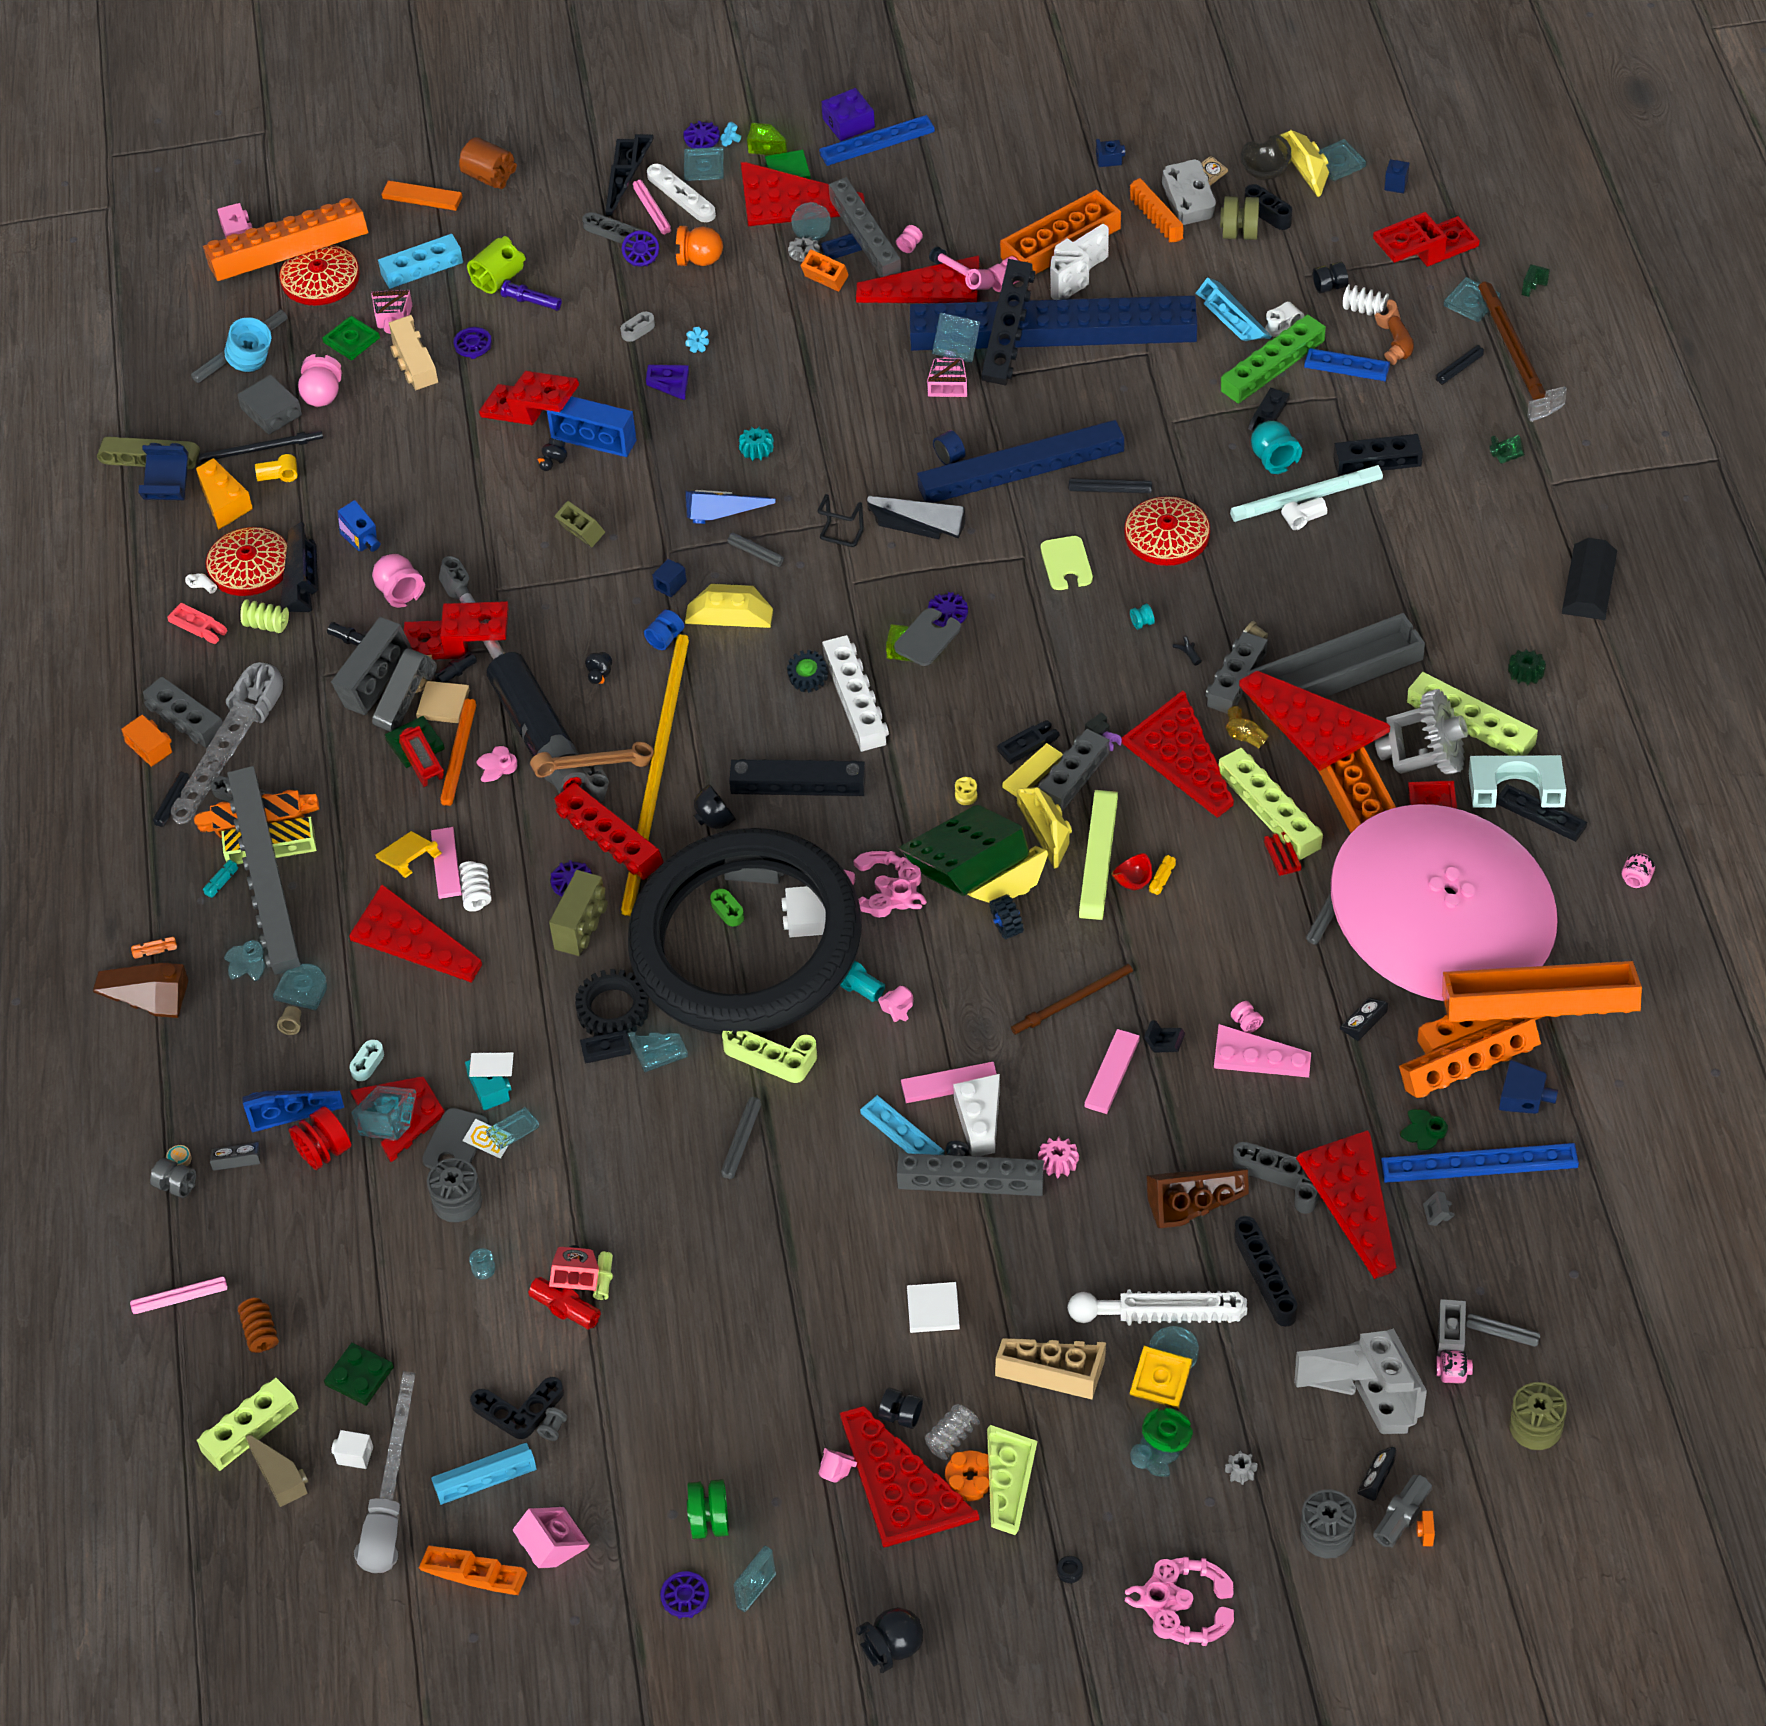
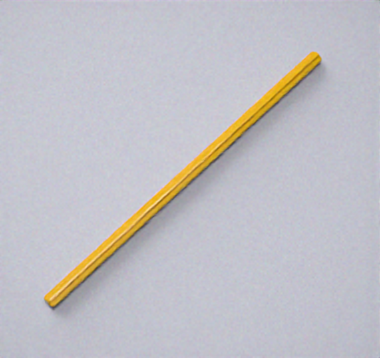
[621,634,689,916]

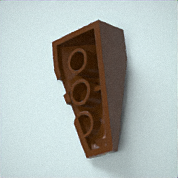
[93,963,189,1018]
[1147,1169,1249,1228]

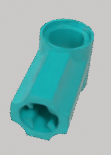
[840,961,885,1002]

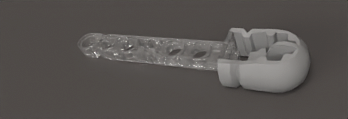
[171,662,283,824]
[354,1371,416,1573]

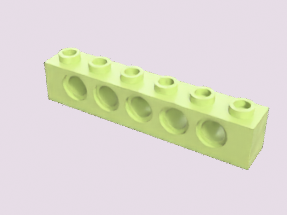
[1407,672,1538,756]
[1219,748,1323,861]

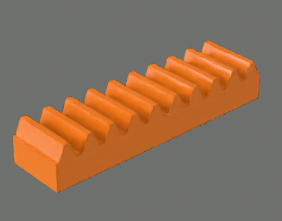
[1130,178,1183,243]

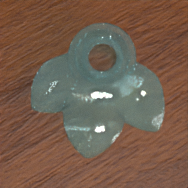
[224,940,265,981]
[1130,1436,1180,1477]

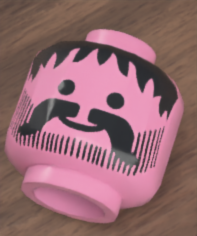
[1622,853,1655,888]
[1436,1350,1473,1383]

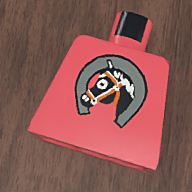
[549,1245,599,1291]

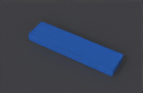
[1304,348,1390,381]

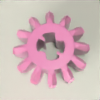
[1038,1136,1079,1178]

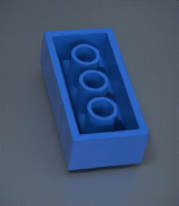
[547,396,637,457]

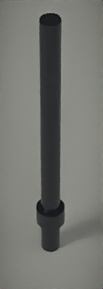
[199,430,323,462]

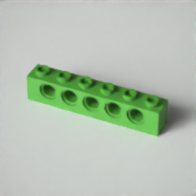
[1221,314,1326,404]

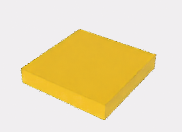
[1130,1346,1193,1409]

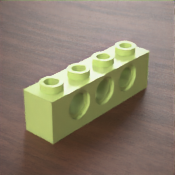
[197,1378,299,1471]

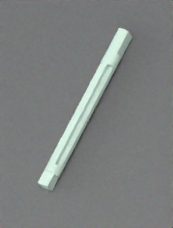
[1230,465,1383,522]

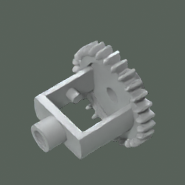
[1375,689,1468,774]

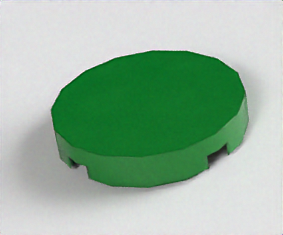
[1142,1408,1193,1453]

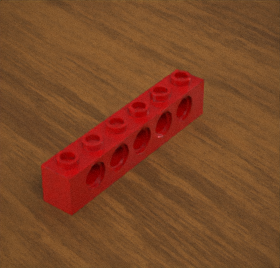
[554,783,664,880]

